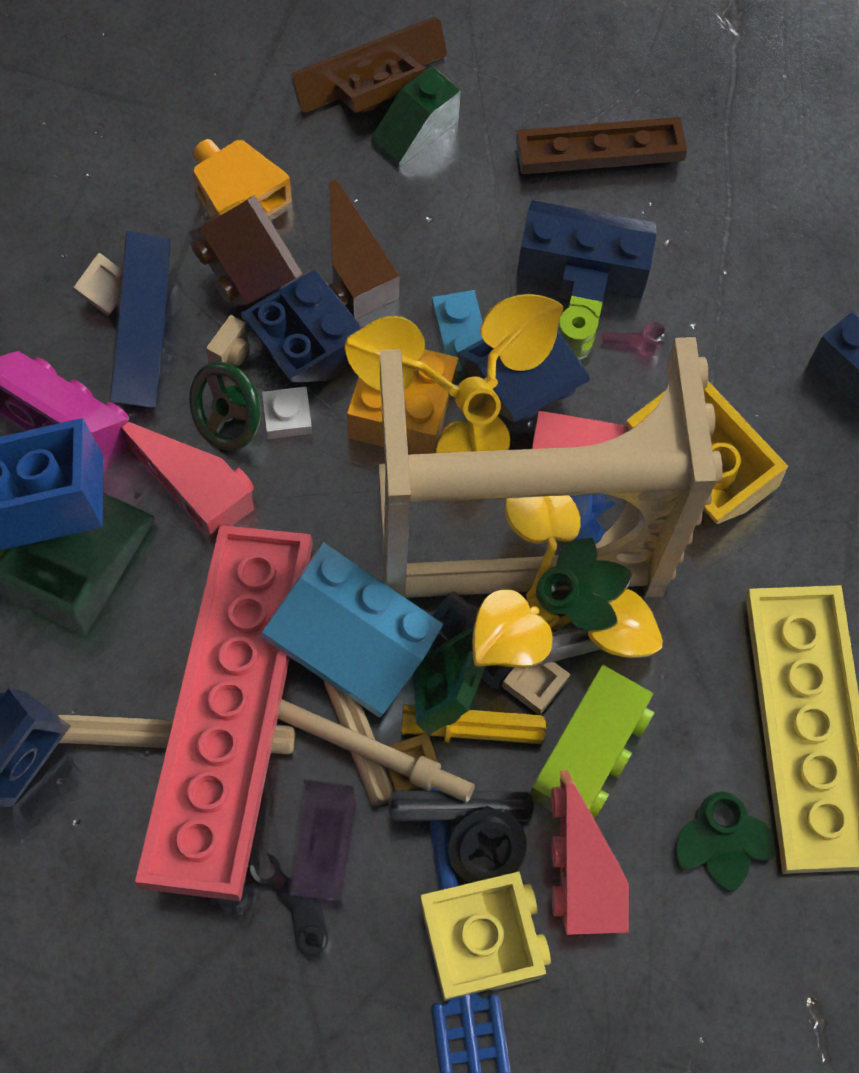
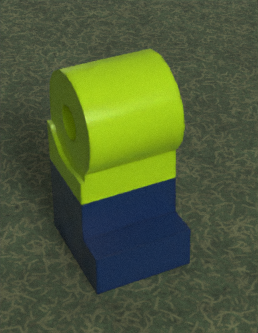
[558,264,609,356]

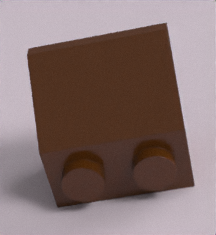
[188,195,303,307]

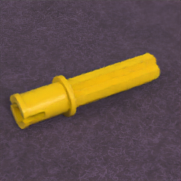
[401,704,547,744]

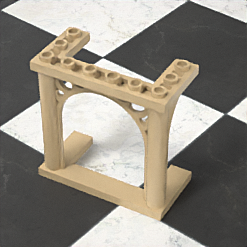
[379,337,722,598]

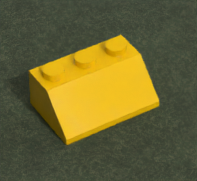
[626,381,788,524]

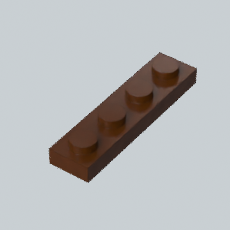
[516,117,688,174]

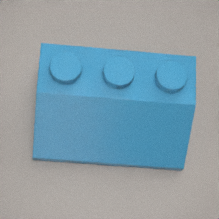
[260,542,443,718]

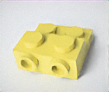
[419,871,551,1001]

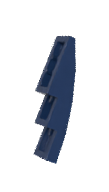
[109,231,171,409]

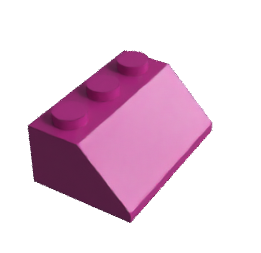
[0,351,129,476]

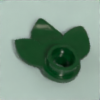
[536,538,632,631]
[676,792,776,892]

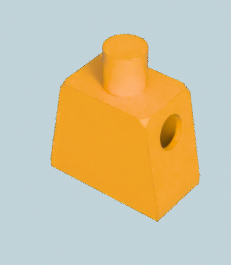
[192,139,292,217]

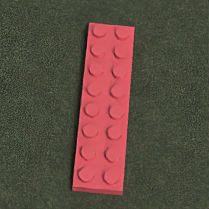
[135,525,313,902]

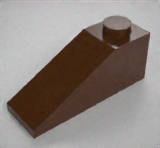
[329,179,400,319]

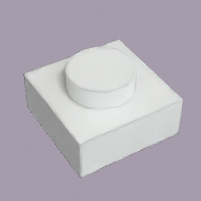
[262,387,312,439]

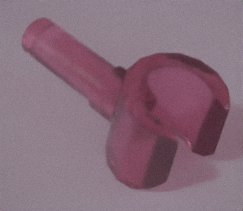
[602,322,665,356]

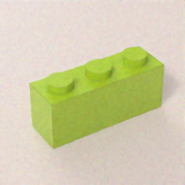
[529,665,655,819]

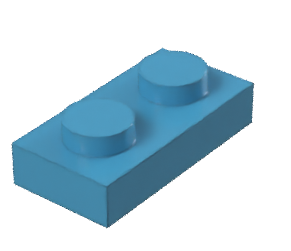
[432,290,482,379]

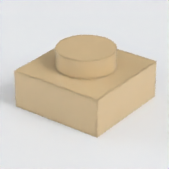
[72,253,121,316]
[206,315,250,378]
[502,662,570,715]

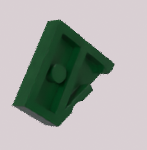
[414,625,486,736]

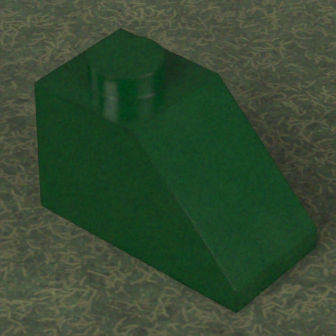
[371,66,461,168]

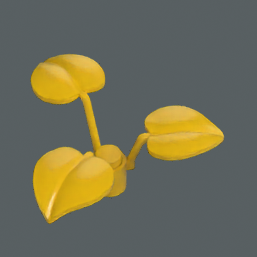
[344,294,563,453]
[472,495,663,668]

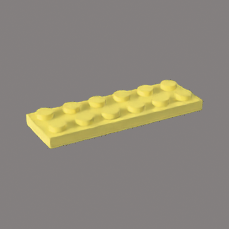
[745,585,859,874]

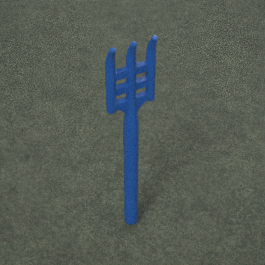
[425,788,511,1073]

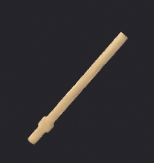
[278,699,475,803]

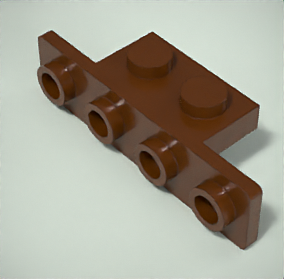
[291,17,447,113]

